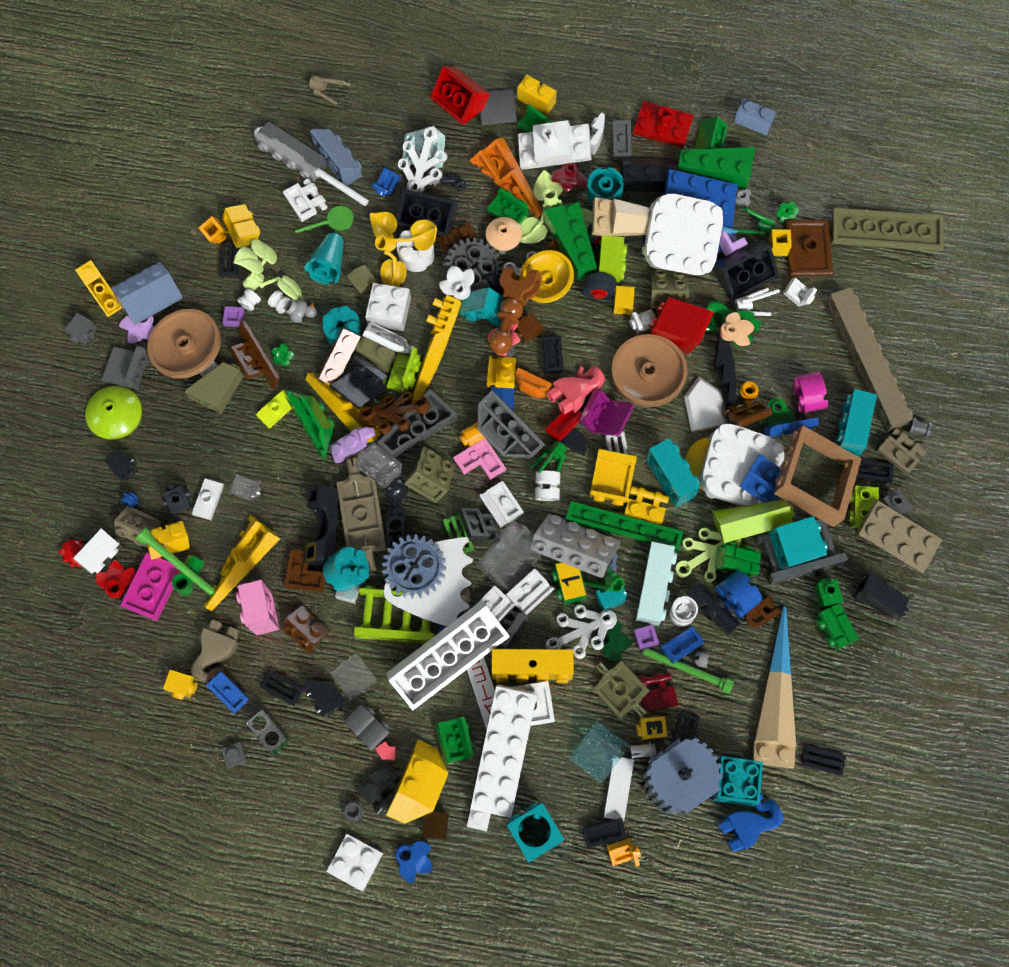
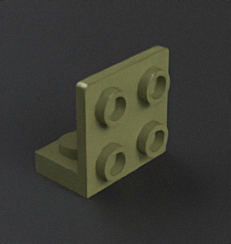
[650,269,689,309]
[404,447,455,503]

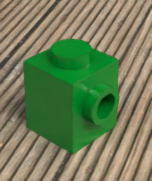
[814,578,844,610]

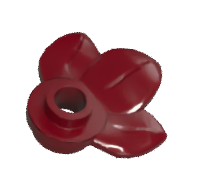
[551,163,587,193]

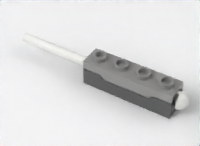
[254,121,369,206]

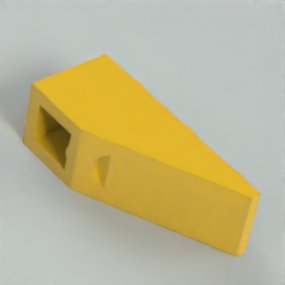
[75,260,122,317]

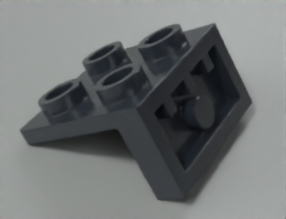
[332,354,387,409]

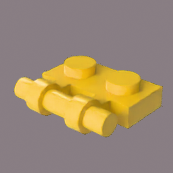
[624,487,669,525]

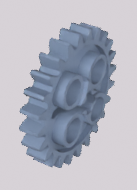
[382,534,447,599]

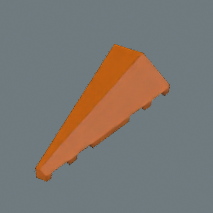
[470,138,543,218]

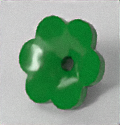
[776,201,799,223]

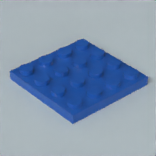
[664,169,737,255]

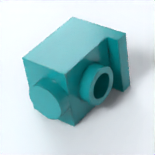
[595,588,627,611]

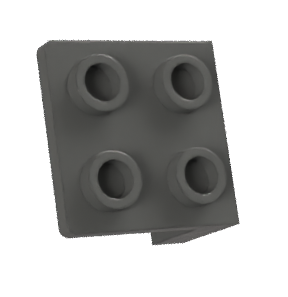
[102,346,149,390]

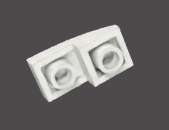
[590,112,605,155]

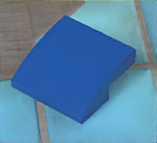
[739,454,781,503]

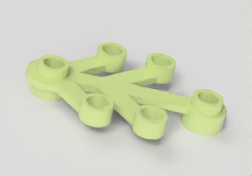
[675,528,741,583]

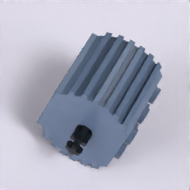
[642,738,723,817]

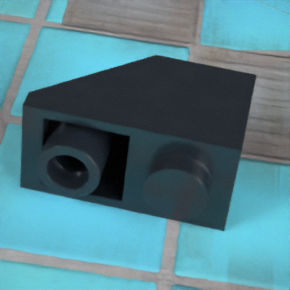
[303,679,347,718]

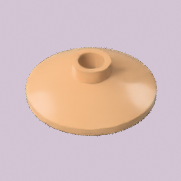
[486,217,522,251]

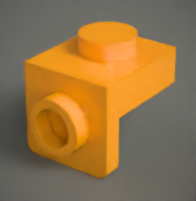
[607,838,641,867]

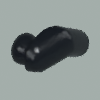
[442,175,467,191]

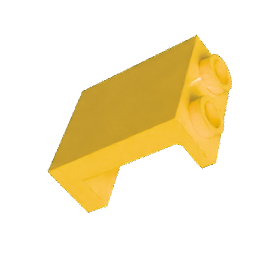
[589,449,637,506]

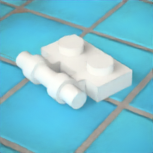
[283,179,328,222]

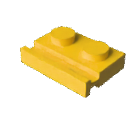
[487,356,516,388]

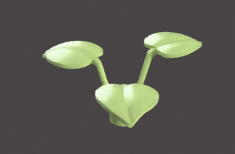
[520,170,593,244]
[234,239,302,301]

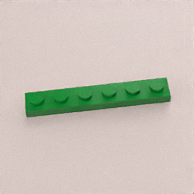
[566,501,683,551]

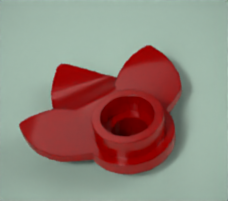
[96,560,135,598]

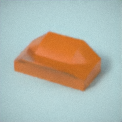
[515,368,552,399]

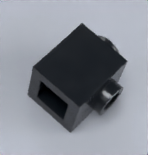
[104,449,138,482]

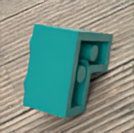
[459,287,505,327]

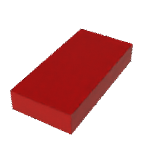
[545,410,582,441]

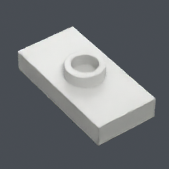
[192,479,224,520]

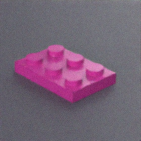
[120,553,180,621]

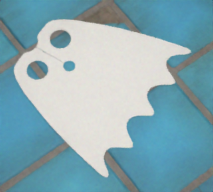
[384,537,473,626]

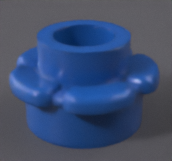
[120,492,139,508]

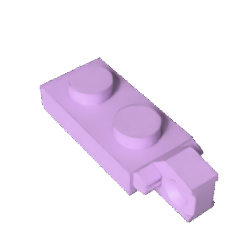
[329,427,376,463]

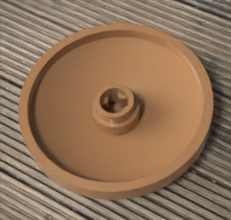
[147,309,221,378]
[611,334,687,407]

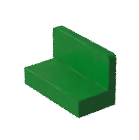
[517,104,553,133]
[694,116,728,149]

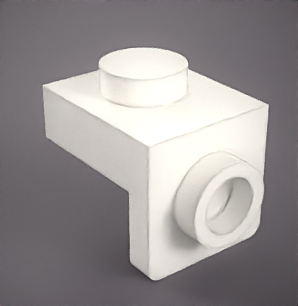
[783,278,817,307]

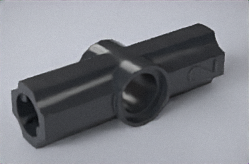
[686,581,740,635]

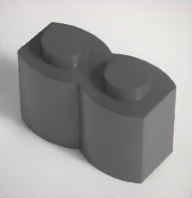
[344,705,390,751]

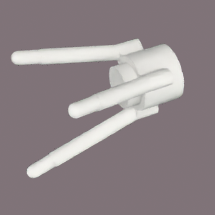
[735,288,780,316]

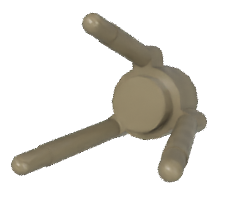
[309,75,351,105]

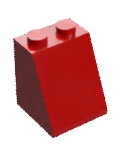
[649,297,714,355]

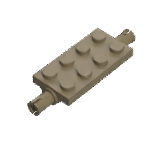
[336,458,387,572]

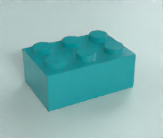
[834,389,877,457]
[646,438,700,508]

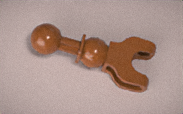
[489,267,542,354]

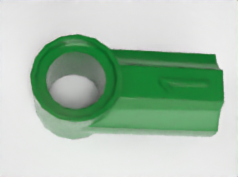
[172,555,204,596]

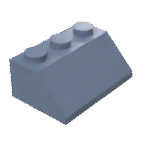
[310,129,362,186]
[111,262,183,325]

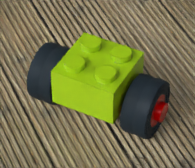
[583,223,627,300]

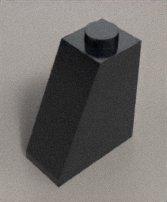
[853,573,910,620]

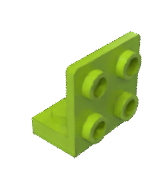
[387,347,421,393]

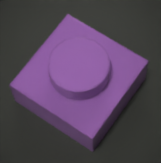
[223,306,245,327]
[634,625,659,650]

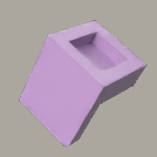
[719,231,748,256]

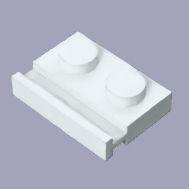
[479,481,524,528]
[506,569,554,615]
[477,586,515,622]

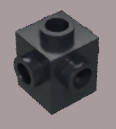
[161,483,191,515]

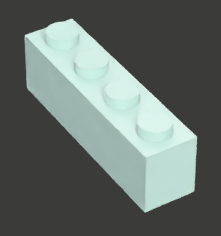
[636,542,677,626]

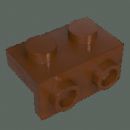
[282,605,330,654]

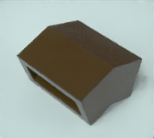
[422,812,449,840]

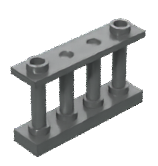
[755,518,848,585]

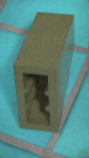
[185,362,243,414]

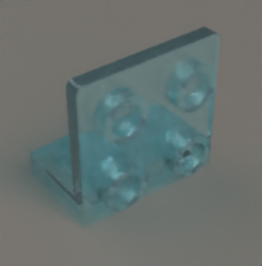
[570,721,630,783]

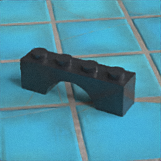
[304,484,338,567]

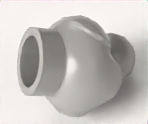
[285,299,317,323]

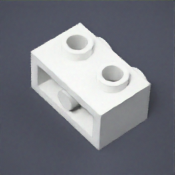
[74,529,119,575]

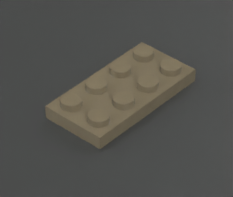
[856,500,942,574]

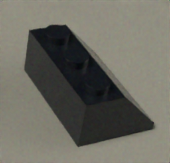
[622,157,678,192]
[396,189,459,237]
[714,239,780,301]

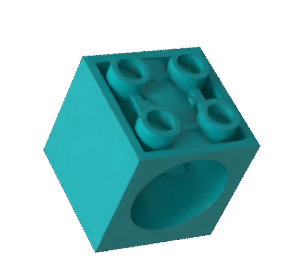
[768,516,828,570]
[712,756,763,807]
[507,802,564,863]

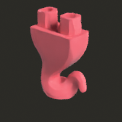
[547,366,605,414]

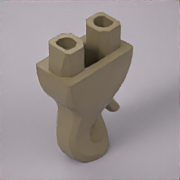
[191,620,240,683]

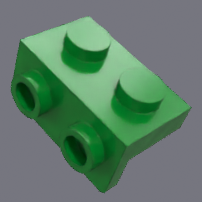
[487,188,529,225]
[435,716,474,764]

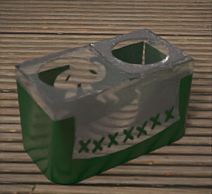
[246,710,289,754]

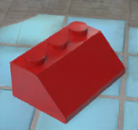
[429,66,490,124]

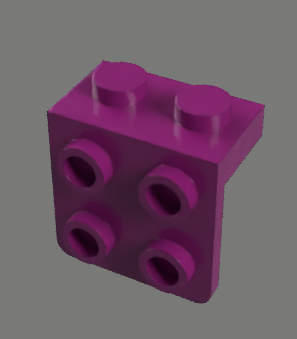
[579,389,634,436]

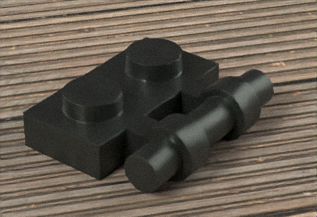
[459,508,500,543]
[356,761,400,815]

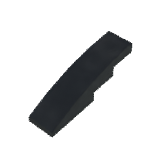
[714,330,736,406]

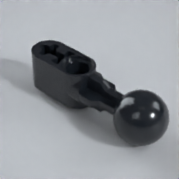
[384,476,408,549]

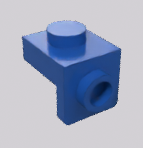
[372,167,401,197]

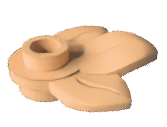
[720,312,754,346]

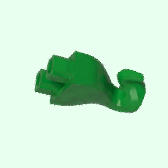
[706,301,762,347]

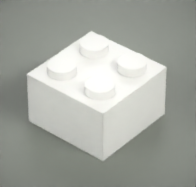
[365,283,411,331]

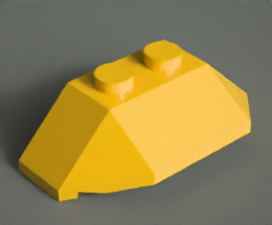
[386,740,448,824]

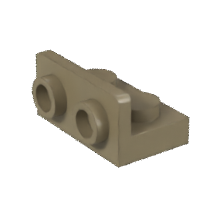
[114,505,161,547]

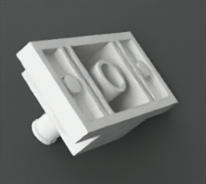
[518,120,592,170]

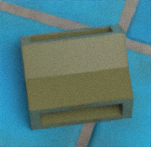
[347,264,377,295]

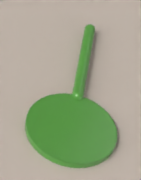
[295,206,354,233]

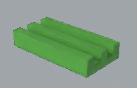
[443,514,474,553]

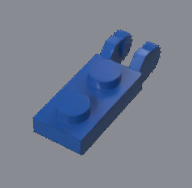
[763,418,819,437]

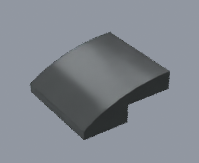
[480,89,517,125]

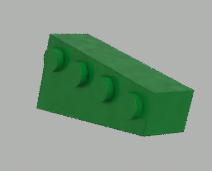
[678,147,755,189]
[543,202,597,280]

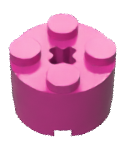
[792,371,828,413]

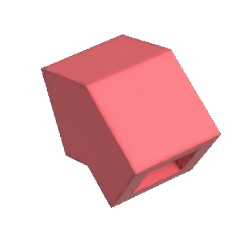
[375,741,396,761]

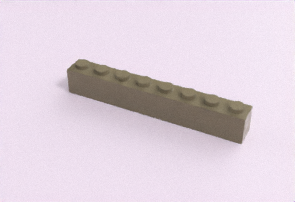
[827,287,913,432]

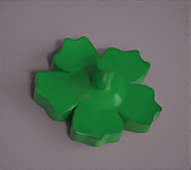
[271,344,295,366]

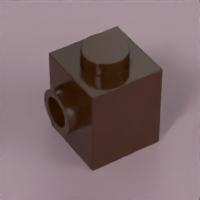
[514,312,543,345]

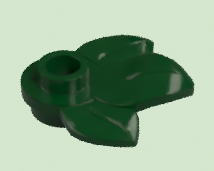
[594,623,633,662]

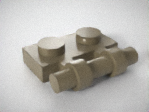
[877,428,927,475]

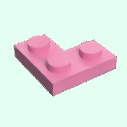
[453,438,506,480]

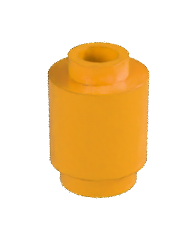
[459,423,485,447]

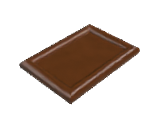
[785,219,833,277]

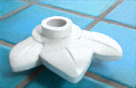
[439,266,474,300]

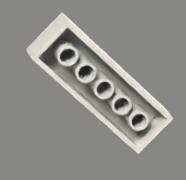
[386,600,510,710]
[470,684,537,818]

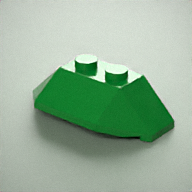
[285,390,334,461]

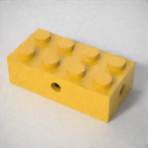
[492,649,574,683]

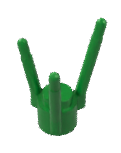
[734,206,776,237]
[530,441,567,473]
[585,566,625,593]

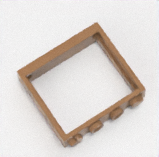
[774,426,861,527]

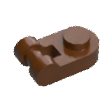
[745,596,782,628]

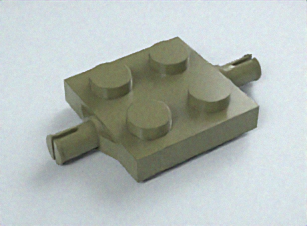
[593,661,650,719]

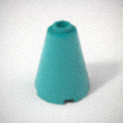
[304,233,344,284]

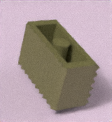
[355,335,396,373]

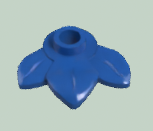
[395,841,433,883]

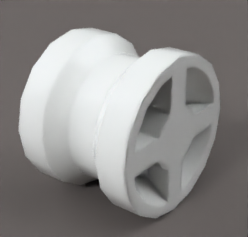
[237,289,261,312]
[268,290,291,314]

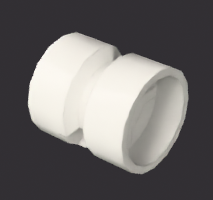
[535,471,560,501]
[669,596,698,627]

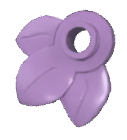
[119,316,154,343]

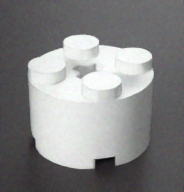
[397,230,435,272]

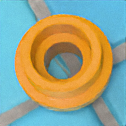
[739,382,759,400]

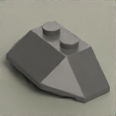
[477,390,545,458]

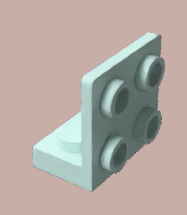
[402,126,445,169]

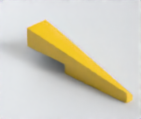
[305,372,393,443]
[204,515,280,611]

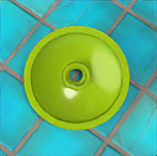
[85,386,142,440]

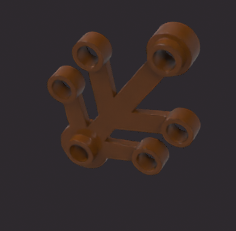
[359,392,430,434]

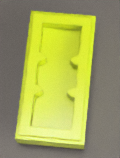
[256,389,292,429]

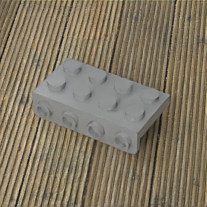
[531,514,621,578]

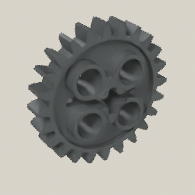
[443,238,503,292]

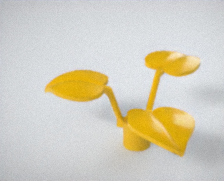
[370,212,437,287]

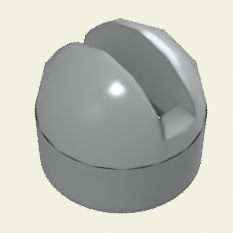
[694,651,709,668]

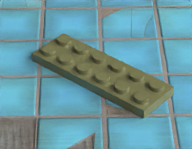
[832,208,944,251]

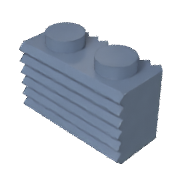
[734,98,776,135]

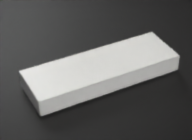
[604,756,634,821]

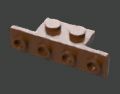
[230,320,280,389]

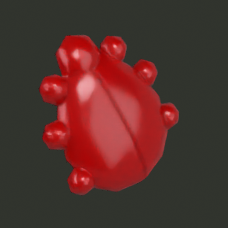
[58,539,83,567]

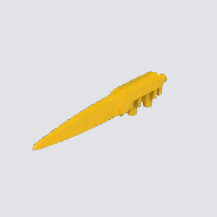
[410,295,462,405]

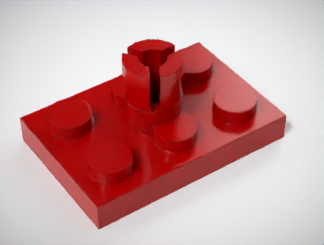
[633,101,694,148]

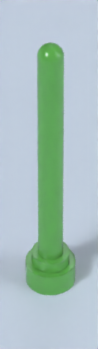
[135,527,215,595]
[642,648,735,694]

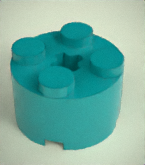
[586,167,624,206]
[323,306,362,346]
[323,547,369,592]

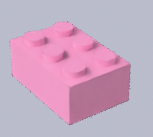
[236,580,280,635]

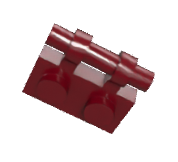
[639,672,678,713]

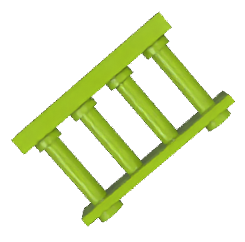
[354,586,435,644]

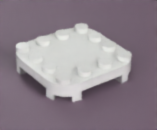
[642,194,723,275]
[699,424,784,506]

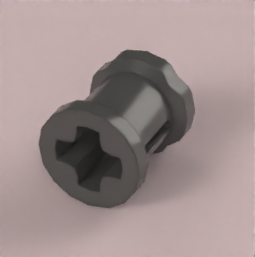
[908,417,932,438]

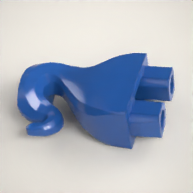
[718,794,784,852]

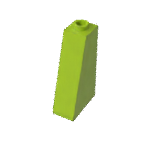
[712,500,795,543]

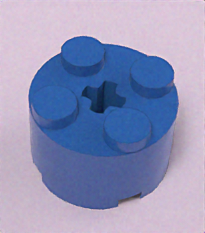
[715,570,762,618]

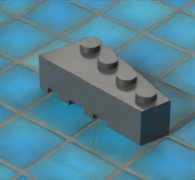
[377,389,458,460]

